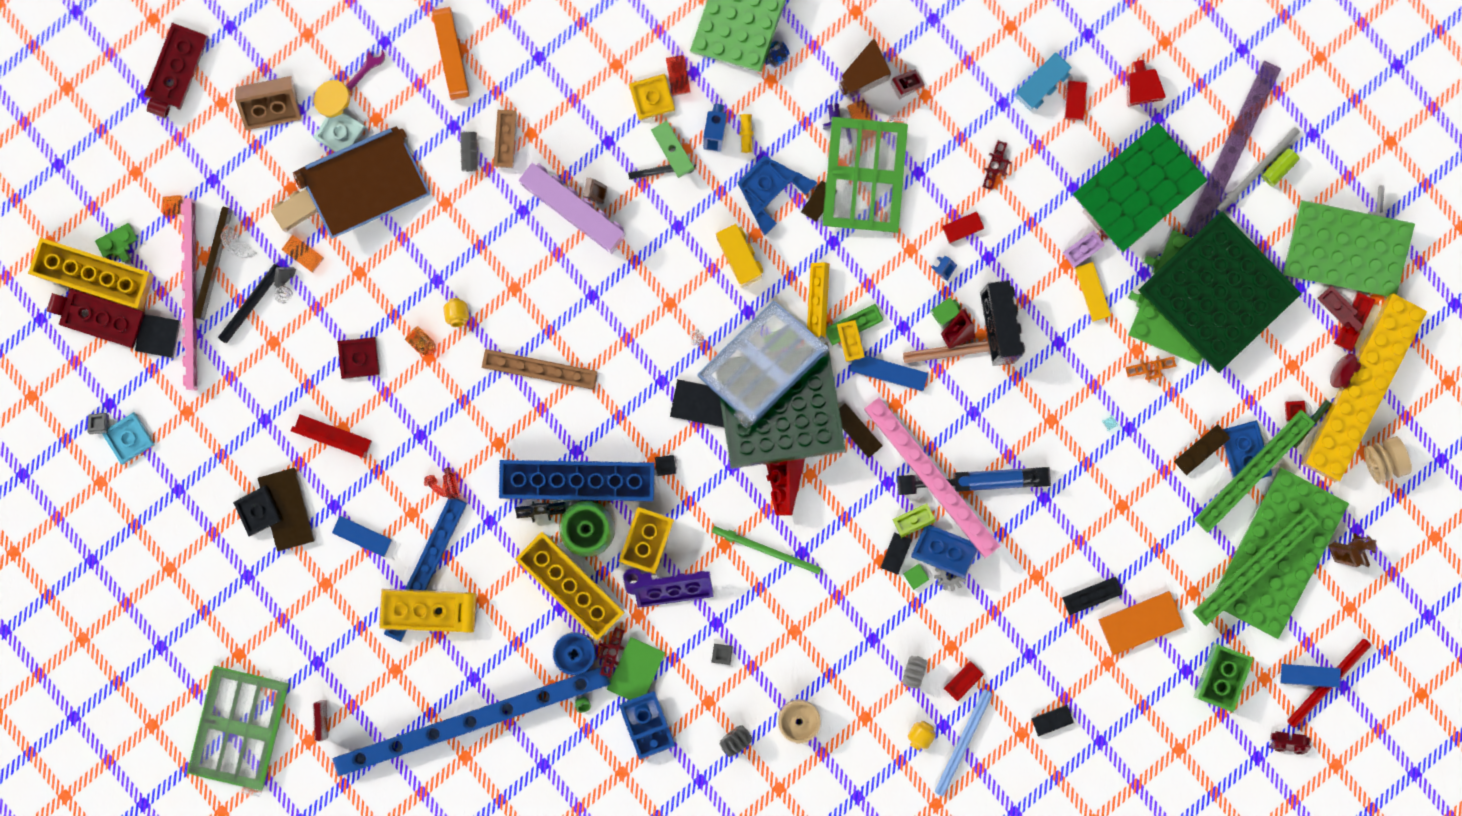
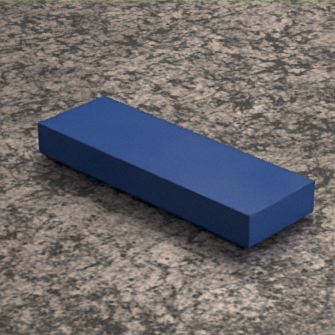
[332,516,392,557]
[1280,664,1341,688]

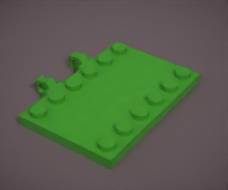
[1128,230,1202,365]

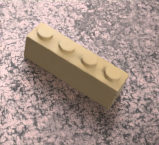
[270,189,318,232]

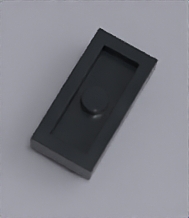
[880,532,912,575]
[1031,704,1074,737]

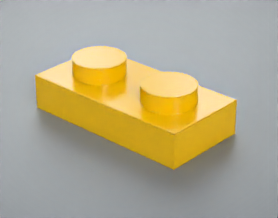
[837,320,865,362]

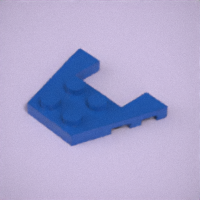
[737,156,817,236]

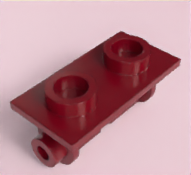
[1269,731,1312,755]

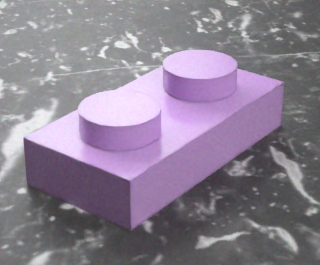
[1063,230,1105,268]

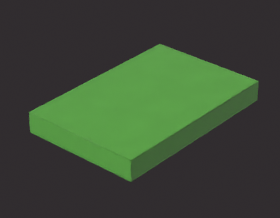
[606,637,666,700]

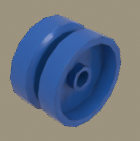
[553,632,596,675]

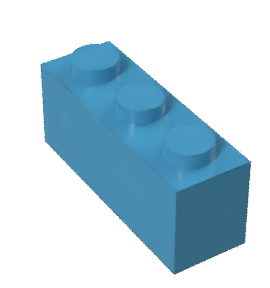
[1014,52,1072,111]

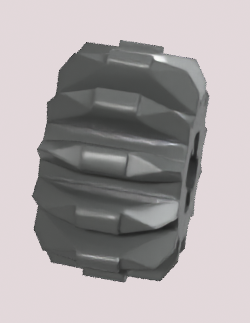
[719,725,752,757]

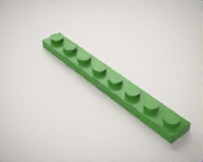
[1193,410,1315,533]
[1192,508,1320,626]

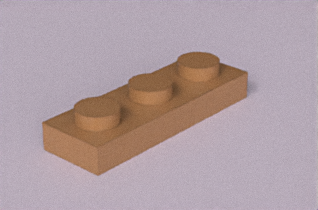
[493,109,517,168]

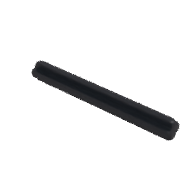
[218,264,280,343]

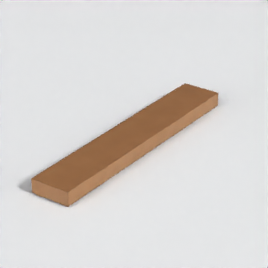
[481,349,598,390]

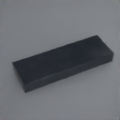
[1061,576,1123,616]

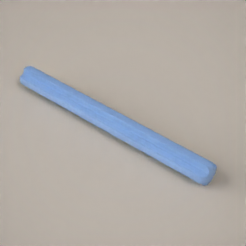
[935,690,993,796]

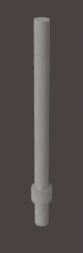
[1216,127,1300,212]

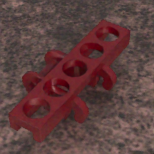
[982,140,1012,190]
[596,627,625,678]

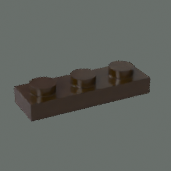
[1174,424,1231,476]

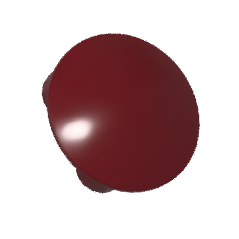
[1330,353,1361,389]

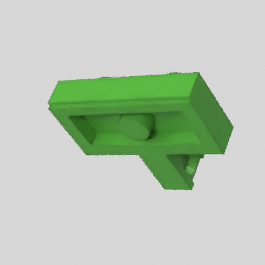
[95,223,138,263]

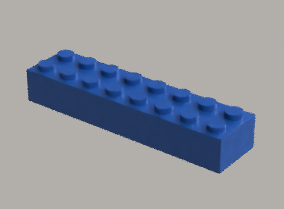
[499,460,655,501]

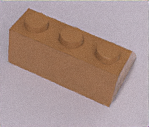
[235,76,301,131]

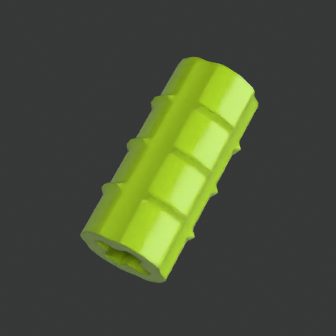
[1261,148,1300,187]

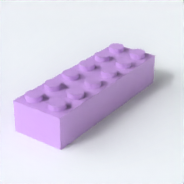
[518,162,626,255]

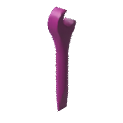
[346,50,386,92]

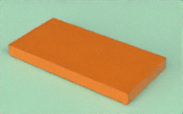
[1098,591,1184,655]

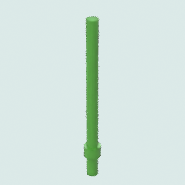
[711,526,821,575]

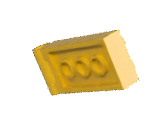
[379,588,477,633]

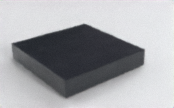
[135,314,181,358]
[233,485,283,537]

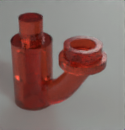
[423,467,460,499]

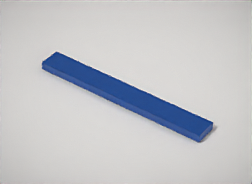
[384,495,468,642]

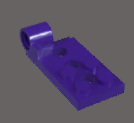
[623,569,714,608]

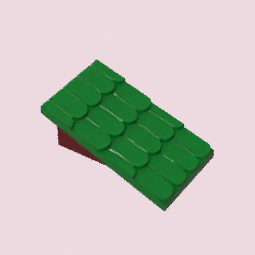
[1072,122,1208,253]

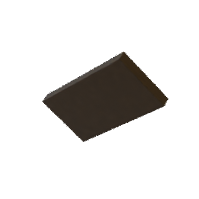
[257,467,315,552]

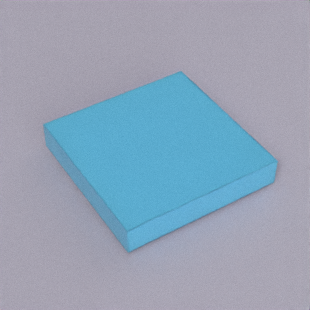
[102,412,155,465]

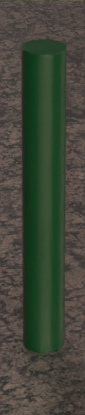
[1293,399,1332,449]

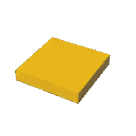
[628,73,676,121]

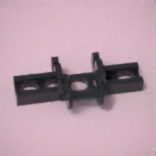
[515,500,566,523]

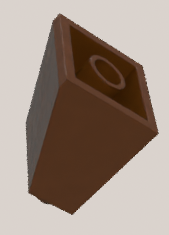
[838,39,891,99]

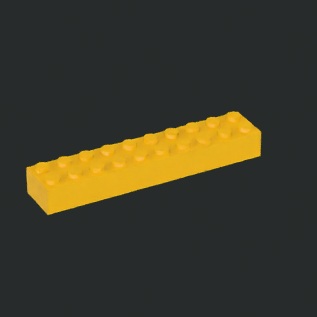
[1301,293,1428,482]

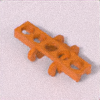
[1125,355,1177,383]

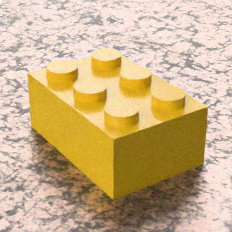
[715,223,764,289]
[618,507,674,574]

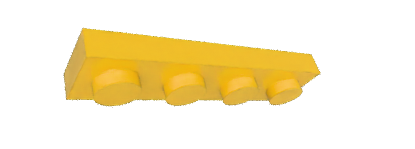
[807,262,830,340]

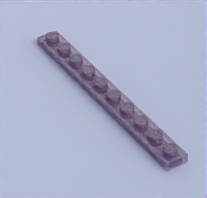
[1183,60,1281,237]

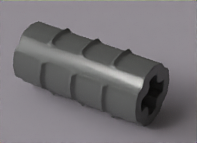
[460,131,479,172]

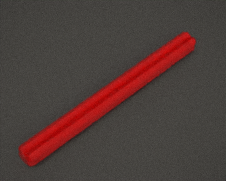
[1287,639,1371,728]

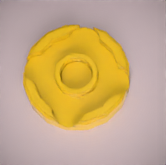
[313,80,351,118]

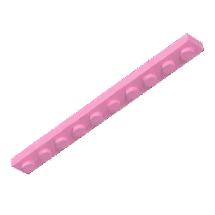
[181,198,198,391]
[864,397,1001,559]

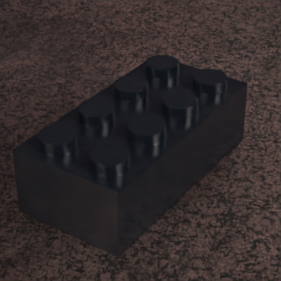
[980,280,1025,366]

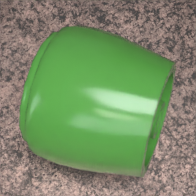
[559,501,615,557]

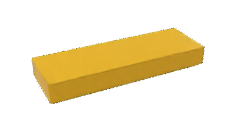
[1074,262,1111,322]

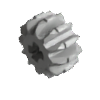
[934,568,966,591]
[902,655,928,689]

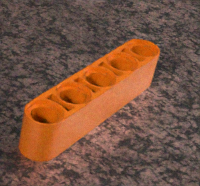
[432,6,470,101]

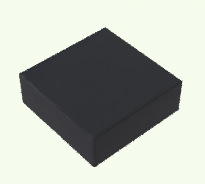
[655,455,676,476]

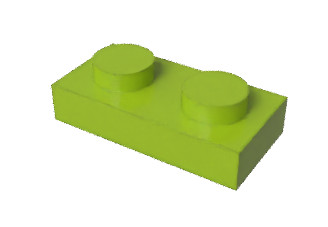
[892,503,936,538]

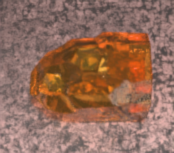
[404,325,436,356]

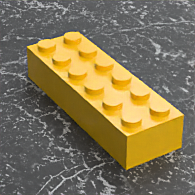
[28,237,155,311]
[515,531,625,640]

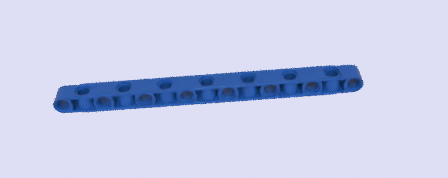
[332,667,611,777]

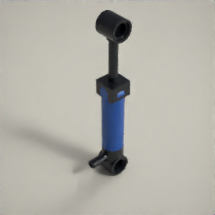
[897,467,1051,495]

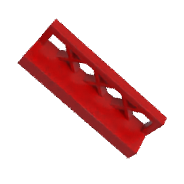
[290,414,372,458]

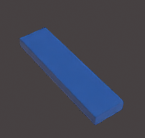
[849,355,928,392]

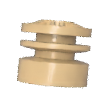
[1364,436,1412,485]

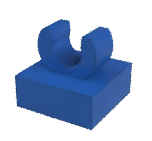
[931,256,957,281]

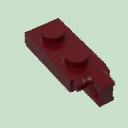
[1317,285,1364,334]

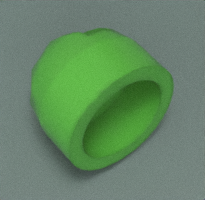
[575,696,591,713]

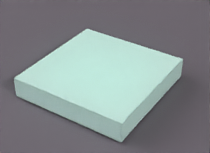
[313,112,366,152]

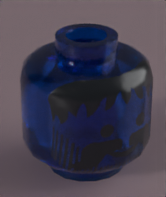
[764,40,790,68]

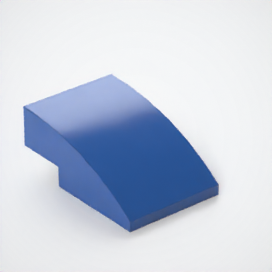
[618,691,676,760]

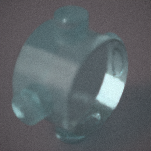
[1102,415,1119,432]

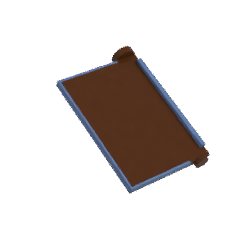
[292,126,430,239]

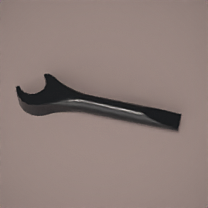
[628,163,697,180]

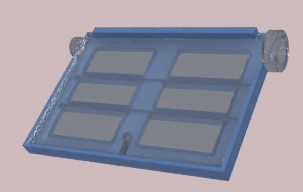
[697,300,829,428]

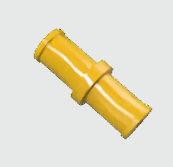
[739,114,754,153]

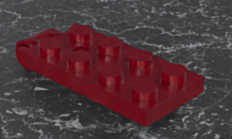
[144,22,209,119]
[46,288,145,349]

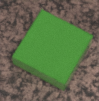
[903,563,930,590]

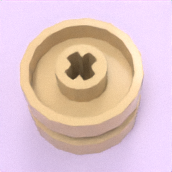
[778,699,821,744]

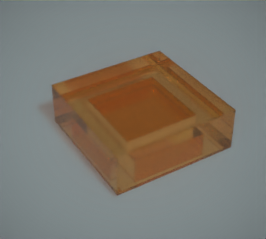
[162,195,183,216]

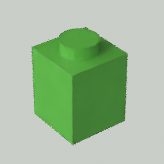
[930,297,961,327]

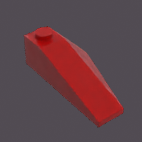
[763,458,805,516]

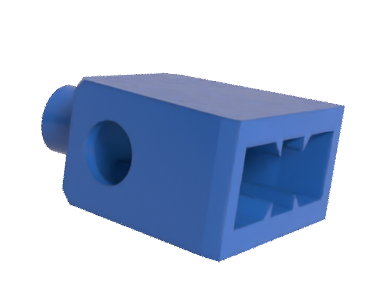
[703,103,727,152]

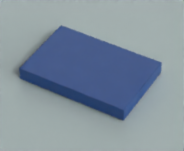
[1223,420,1273,479]
[911,525,978,579]

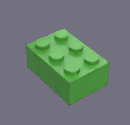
[1193,643,1254,712]

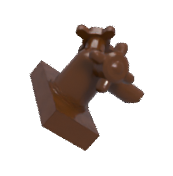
[1328,533,1377,568]

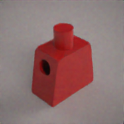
[1126,60,1166,107]

